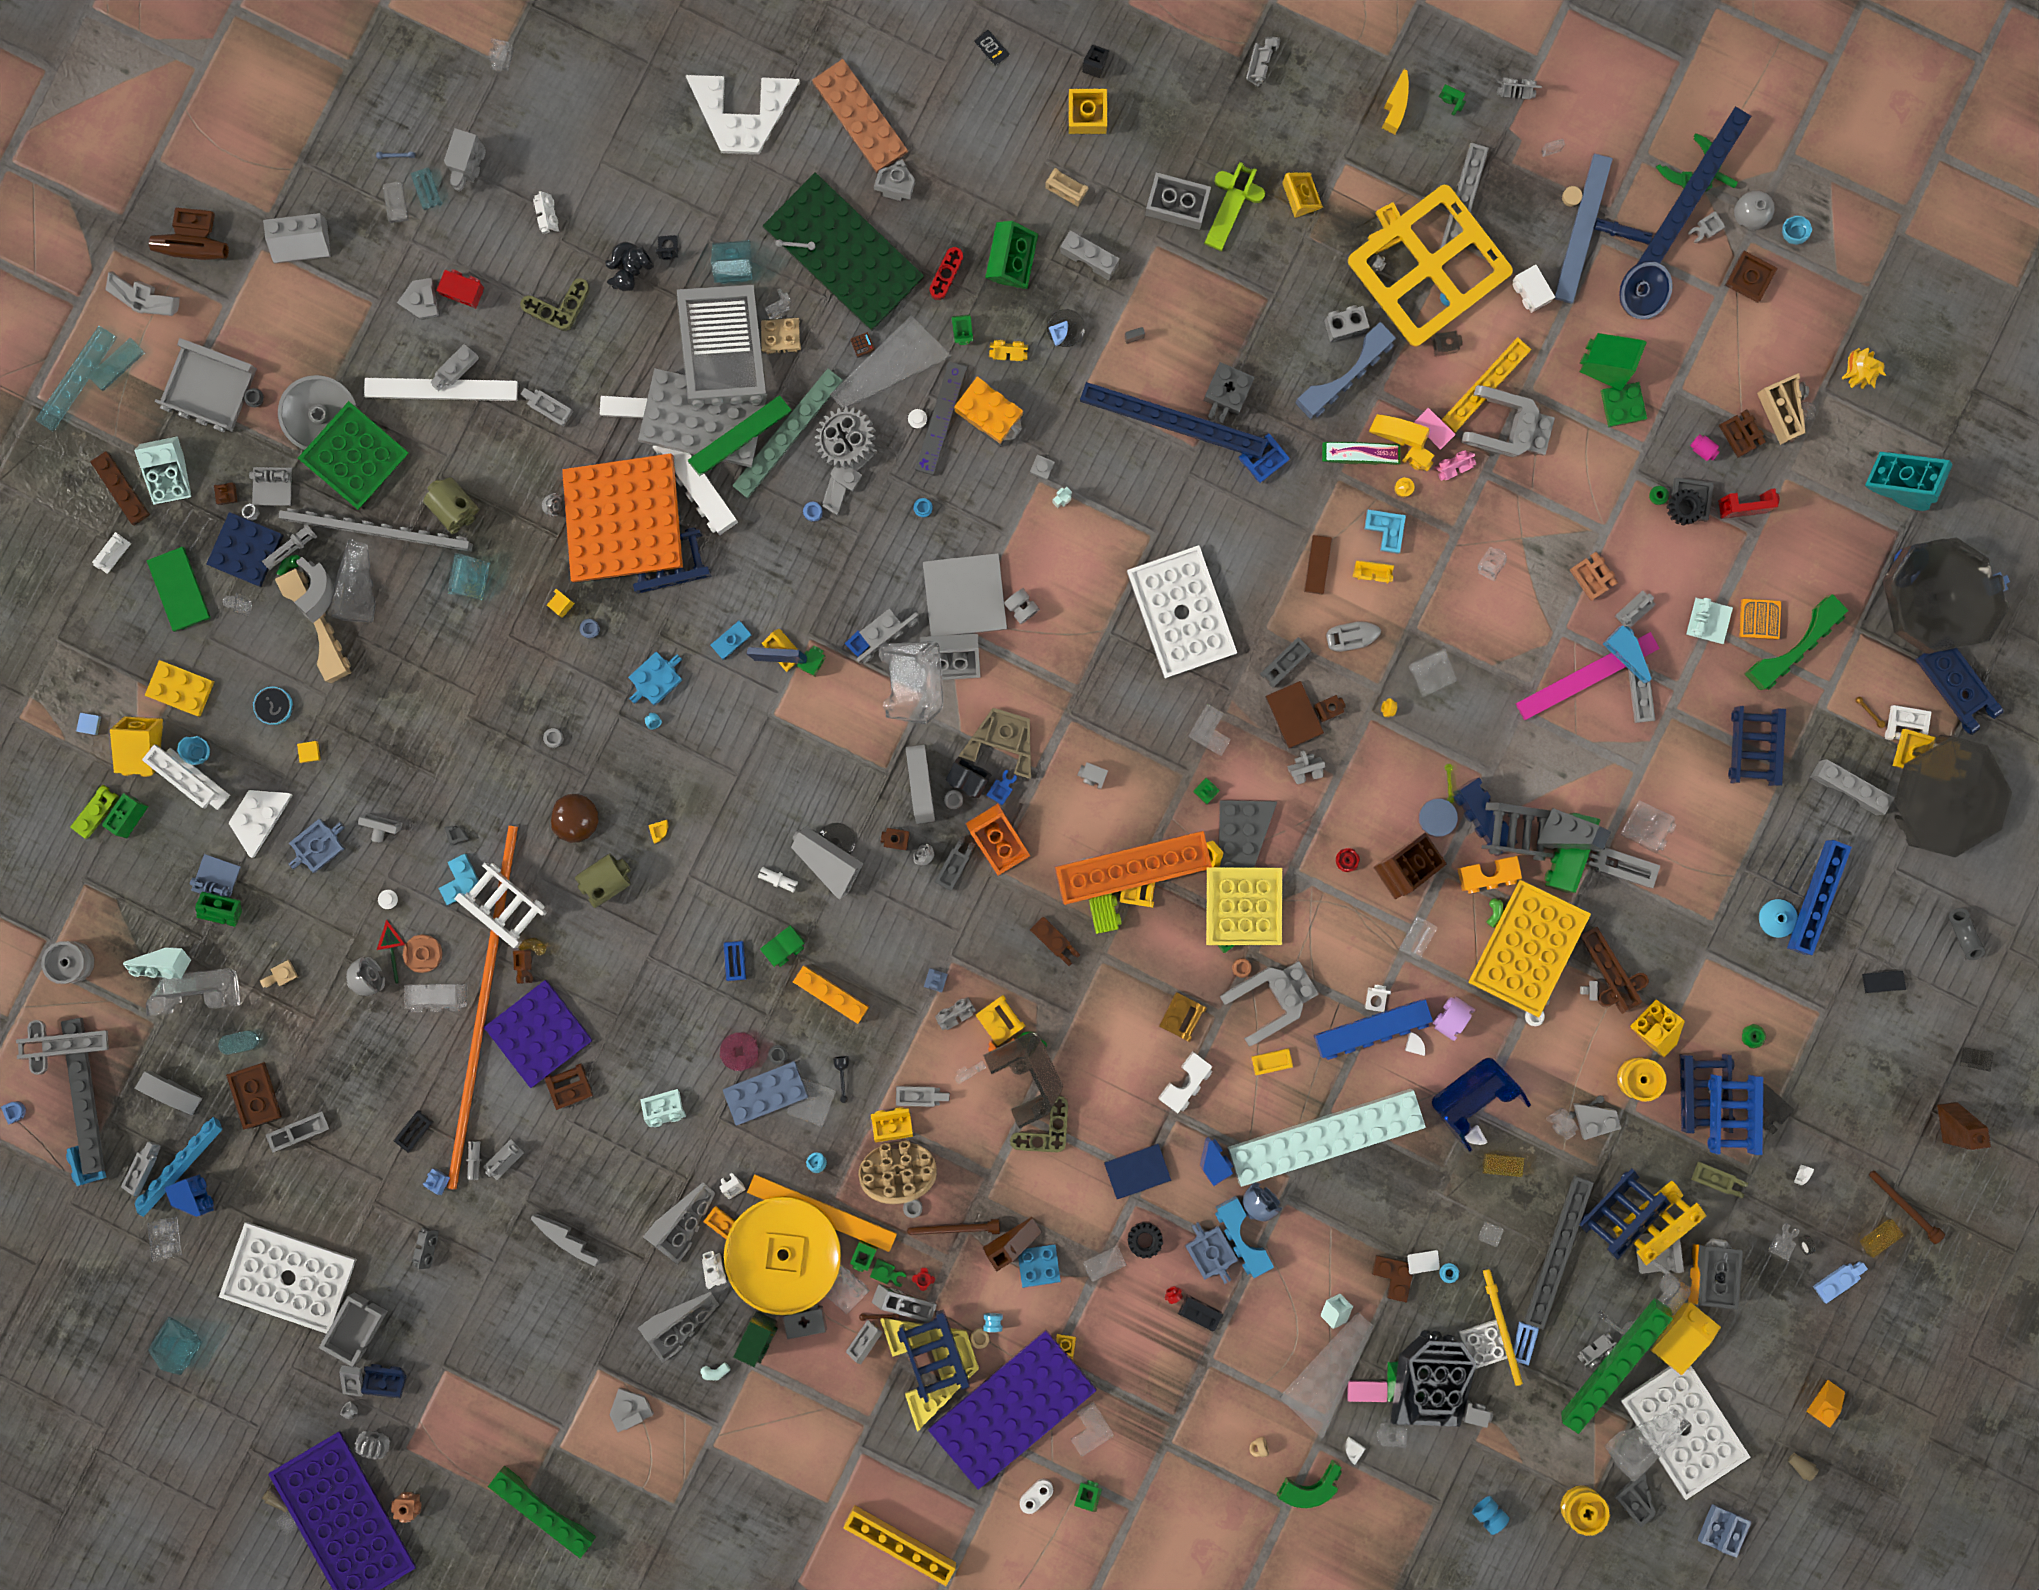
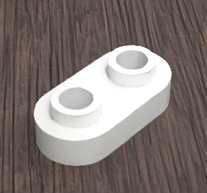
[1020,1479,1053,1514]

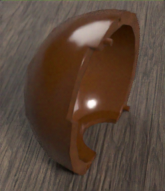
[551,794,598,843]

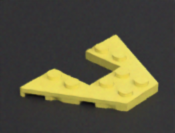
[880,1318,979,1431]

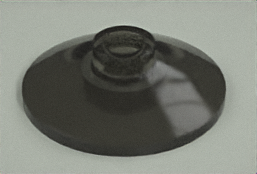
[1047,309,1085,347]
[819,823,856,855]

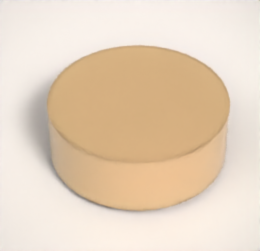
[1562,186,1582,207]
[970,1328,990,1349]

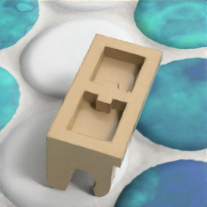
[1046,168,1089,207]

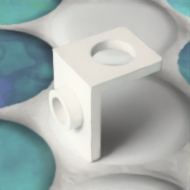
[1365,985,1391,1012]

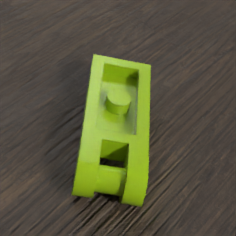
[70,785,120,839]

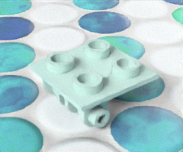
[1686,598,1733,644]

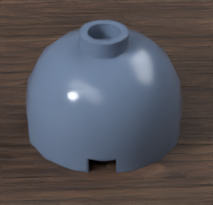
[1243,1182,1282,1221]

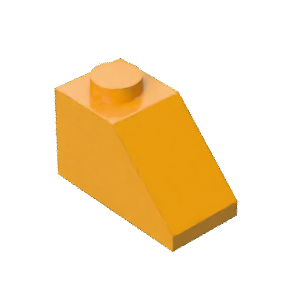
[1806,1380,1845,1428]

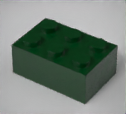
[733,1311,778,1367]

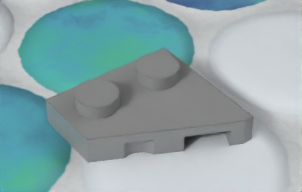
[1573,1103,1621,1140]

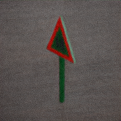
[377,919,405,984]

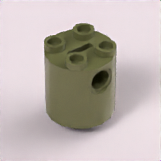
[423,477,480,535]
[575,853,631,908]

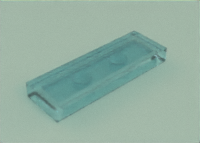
[88,338,145,391]

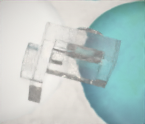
[765,288,791,319]

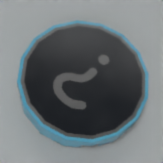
[253,687,293,725]

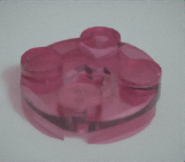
[720,1032,759,1071]

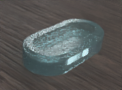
[218,1031,259,1055]

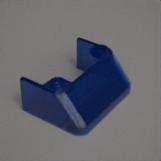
[1432,1058,1531,1152]

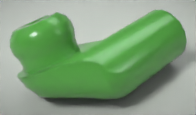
[1486,898,1504,928]

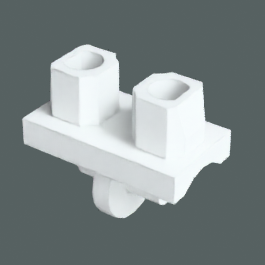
[702,1251,726,1289]

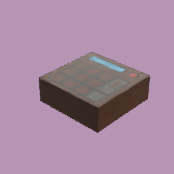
[850,332,875,358]

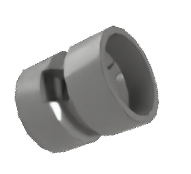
[1004,588,1040,625]

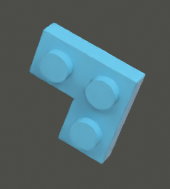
[1364,510,1406,554]
[439,854,479,905]

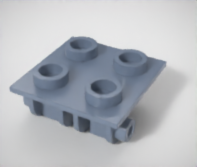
[190,854,241,898]

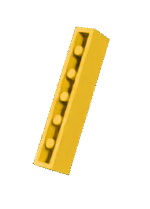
[843,1505,956,1586]

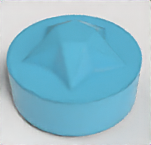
[806,1152,827,1173]

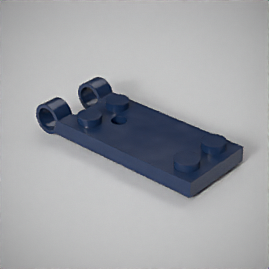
[1915,636,2003,735]

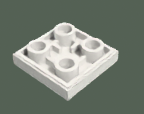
[1459,1319,1507,1369]

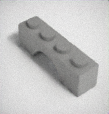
[1810,759,1894,815]

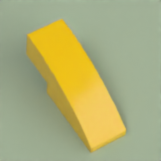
[1382,69,1409,135]
[1369,414,1429,450]

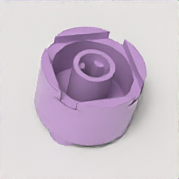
[1432,996,1475,1041]

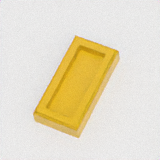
[1251,1048,1293,1075]

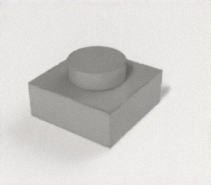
[1030,454,1055,480]

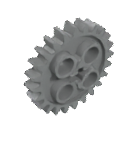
[815,407,876,469]

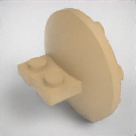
[859,1140,937,1204]

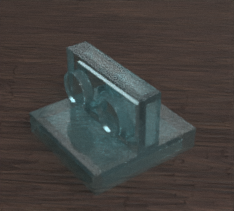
[447,554,490,600]

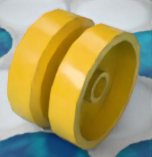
[1617,1057,1667,1102]
[1560,1486,1610,1536]

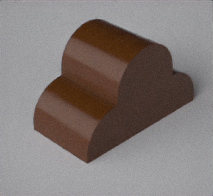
[1373,832,1447,899]

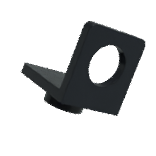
[656,235,678,260]

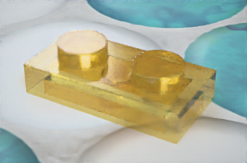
[1482,1153,1524,1177]
[1859,1219,1904,1258]

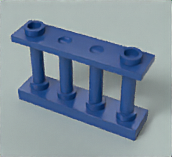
[1707,1074,1763,1155]

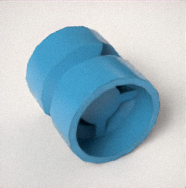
[1472,1496,1510,1535]

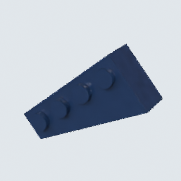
[1453,777,1518,856]

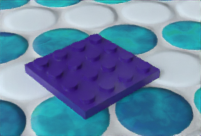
[484,980,593,1088]

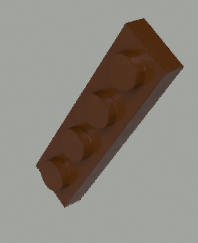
[90,451,150,525]

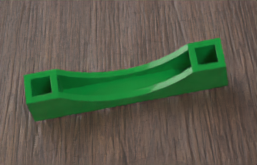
[1745,594,1849,690]
[488,1465,596,1559]

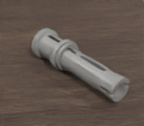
[262,524,317,570]

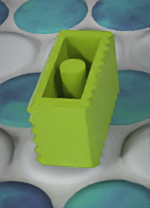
[1089,894,1122,934]

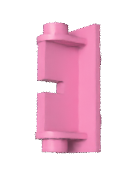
[1434,450,1476,481]

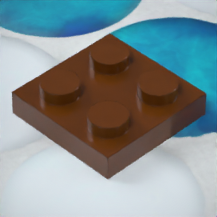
[1725,251,1778,303]

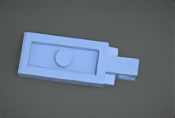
[1813,1261,1868,1304]

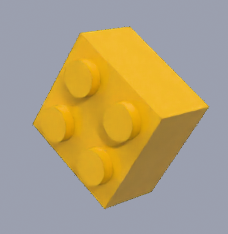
[1068,89,1107,134]

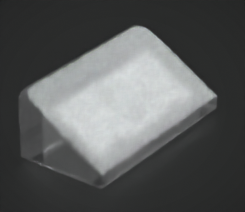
[1399,916,1437,961]
[1083,1245,1127,1282]

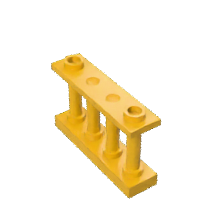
[1612,1181,1706,1266]

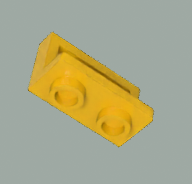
[871,1107,913,1143]

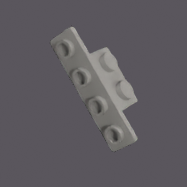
[856,609,919,664]

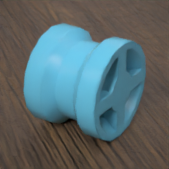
[983,1313,1003,1332]

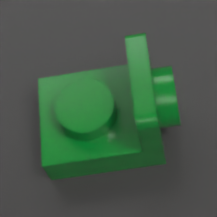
[1439,84,1466,116]

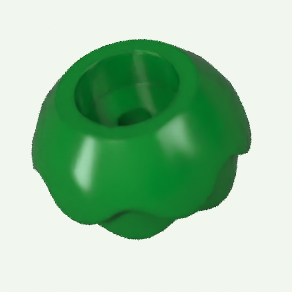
[1742,1024,1766,1049]

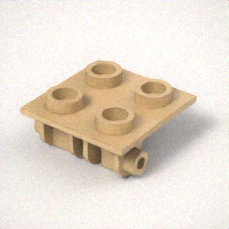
[761,318,801,354]

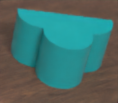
[1865,452,1953,511]

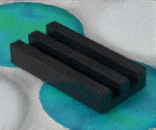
[393,1110,434,1153]

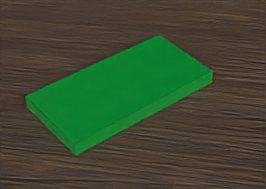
[146,547,211,632]

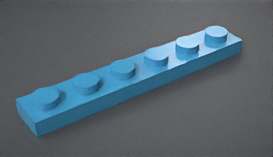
[135,1117,223,1217]

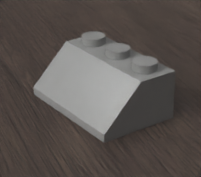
[263,213,331,264]
[920,633,980,681]

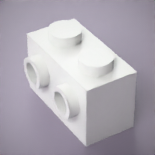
[1512,265,1555,313]

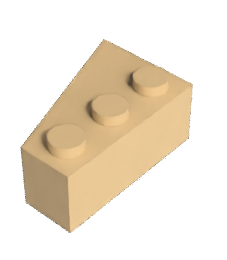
[1757,373,1805,445]

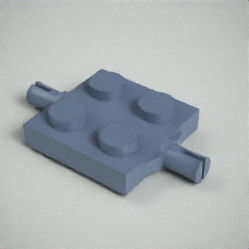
[288,819,345,873]
[1185,1222,1238,1284]

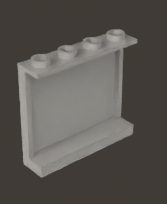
[155,338,257,433]

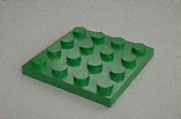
[298,401,409,510]

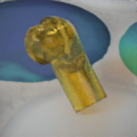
[519,937,546,956]

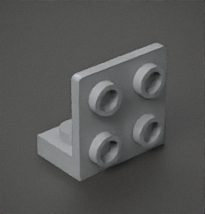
[1636,1231,1684,1274]

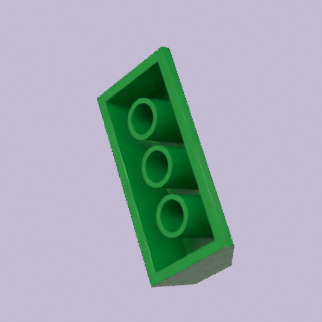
[1544,813,1601,893]

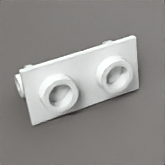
[533,191,559,234]
[92,532,131,574]

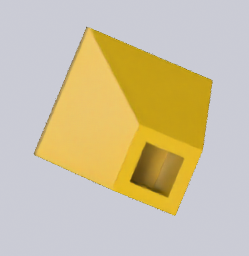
[1630,999,1685,1058]

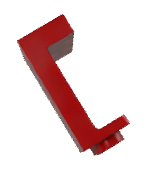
[1718,488,1780,519]

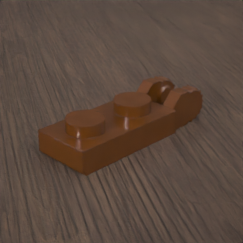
[1030,917,1080,966]

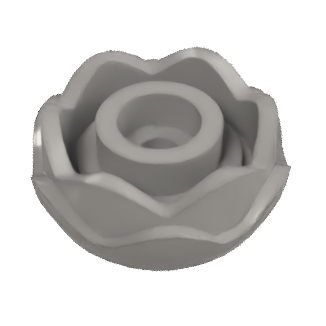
[542,493,562,517]
[913,843,934,866]

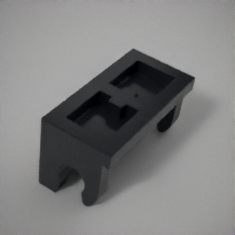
[1178,1294,1223,1332]

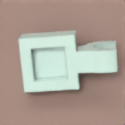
[1052,487,1072,508]

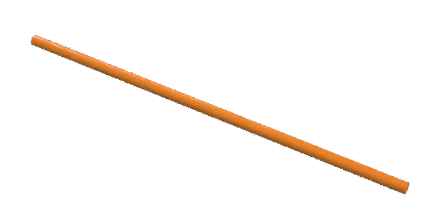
[447,826,518,1189]

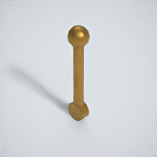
[1855,696,1885,728]

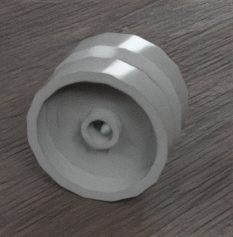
[41,941,94,984]

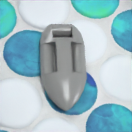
[1326,621,1381,652]

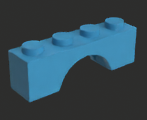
[1215,1196,1274,1278]

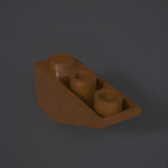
[982,1217,1041,1272]

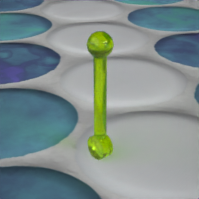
[1444,764,1454,803]

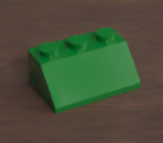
[985,221,1038,289]

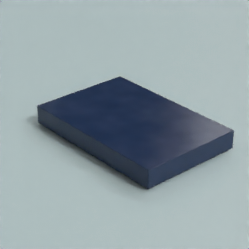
[1104,1143,1171,1200]

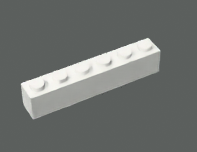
[652,446,738,535]

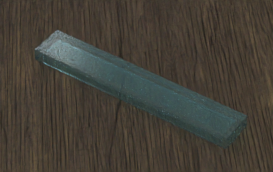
[35,326,117,431]

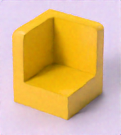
[547,589,575,618]

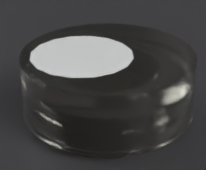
[1798,1235,1816,1255]

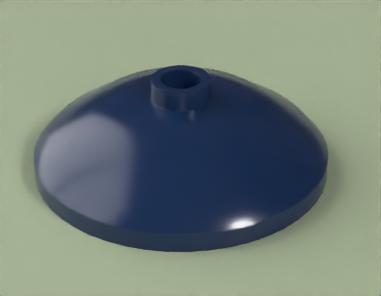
[1619,261,1673,319]

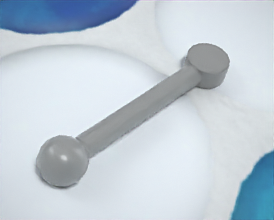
[776,239,815,250]

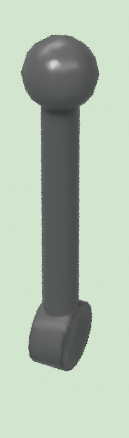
[1568,1095,1604,1119]

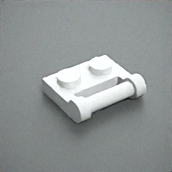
[1885,705,1931,740]

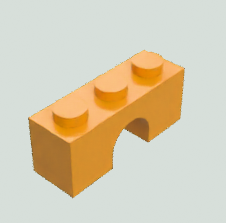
[1457,856,1522,894]

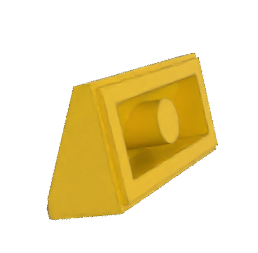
[762,629,798,672]

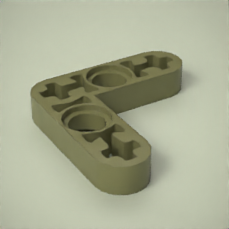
[520,278,590,331]
[1010,1095,1068,1152]

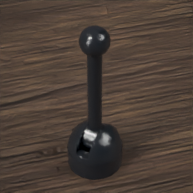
[833,1056,849,1103]

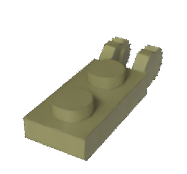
[1691,1162,1749,1198]

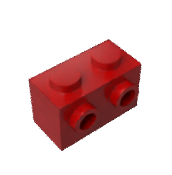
[436,269,484,309]

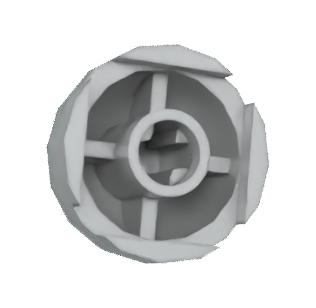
[1734,190,1775,230]
[346,957,385,996]

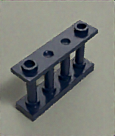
[633,528,712,594]
[1728,706,1786,786]
[1680,1054,1735,1133]
[1579,1168,1671,1260]
[897,1309,970,1403]

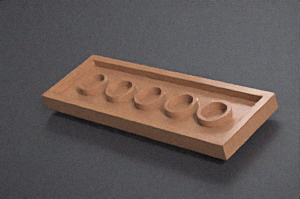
[812,59,908,173]

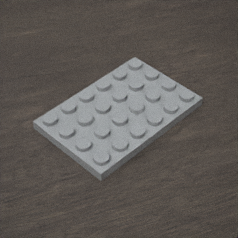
[638,368,767,467]

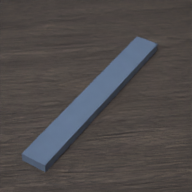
[1554,153,1613,304]

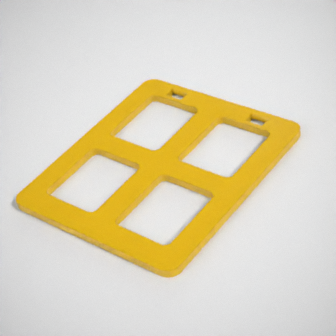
[1348,185,1513,347]

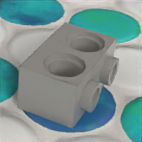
[1324,305,1370,343]

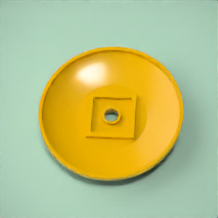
[724,1197,841,1315]

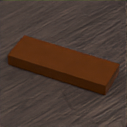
[1304,535,1332,595]

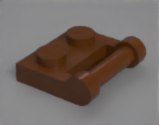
[545,1063,594,1110]

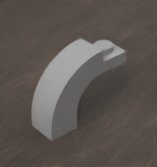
[294,557,334,623]

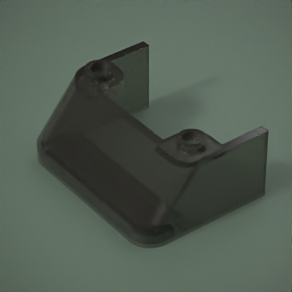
[983,1033,1063,1129]

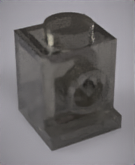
[1432,331,1463,356]

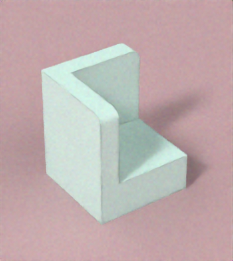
[1321,1294,1353,1329]

